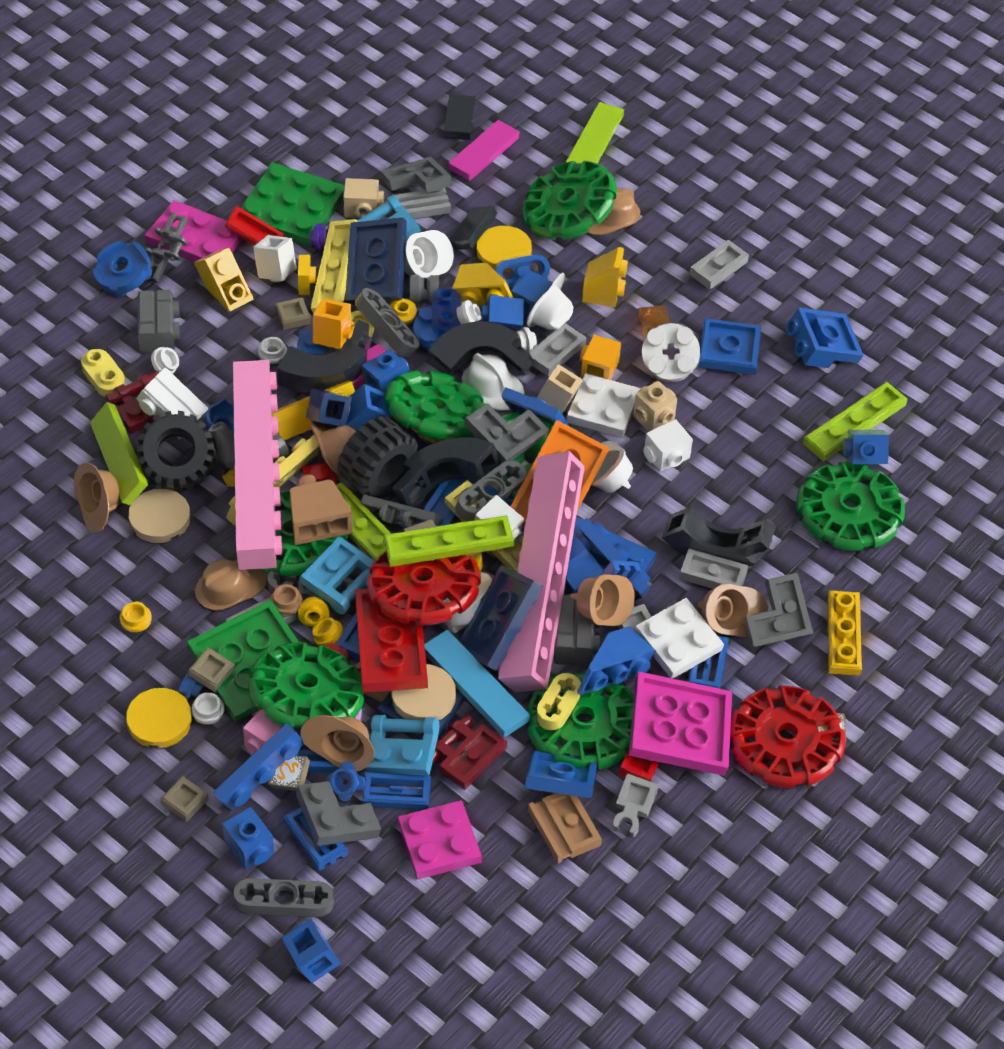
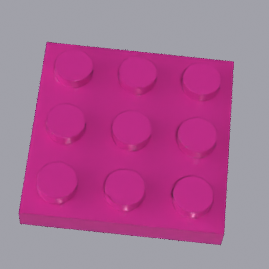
[629,672,732,776]

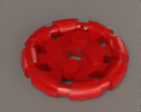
[367,550,481,626]
[730,685,846,788]

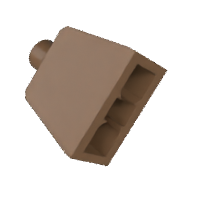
[290,475,353,545]

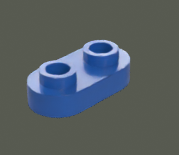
[494,254,550,288]

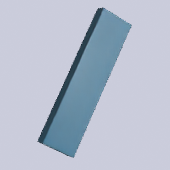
[424,630,530,738]

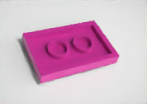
[145,200,243,262]

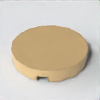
[129,489,190,543]
[392,664,456,720]

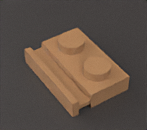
[528,793,602,864]

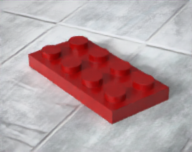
[355,589,428,692]

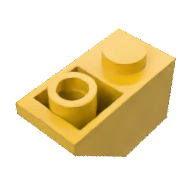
[582,247,628,307]
[194,248,253,312]
[452,263,513,307]

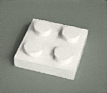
[567,373,641,438]
[634,598,724,679]

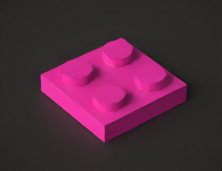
[398,800,482,880]

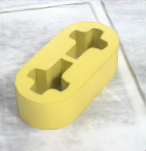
[537,673,581,730]

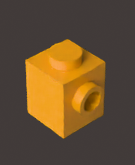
[313,298,354,349]
[580,335,621,380]

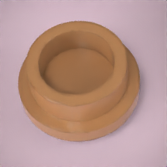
[271,584,302,615]

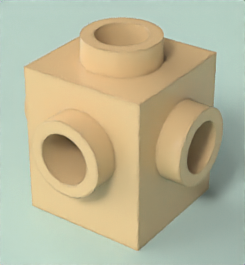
[633,381,677,432]

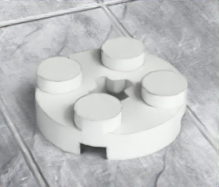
[642,323,700,382]

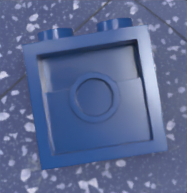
[786,307,864,368]

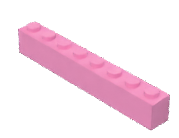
[233,360,282,570]
[498,451,585,692]

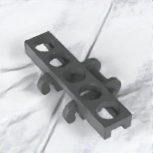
[145,212,188,283]
[361,495,441,528]

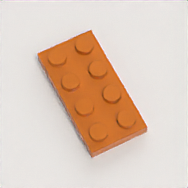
[510,420,610,529]

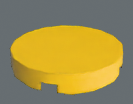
[477,226,532,272]
[127,688,192,748]

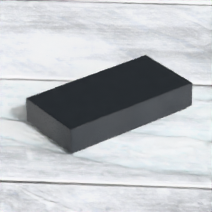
[444,94,476,140]
[449,206,498,250]

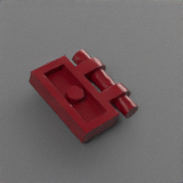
[105,371,159,435]
[432,714,507,791]

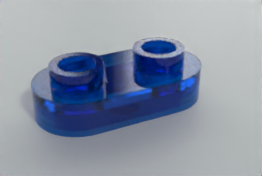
[432,287,461,337]

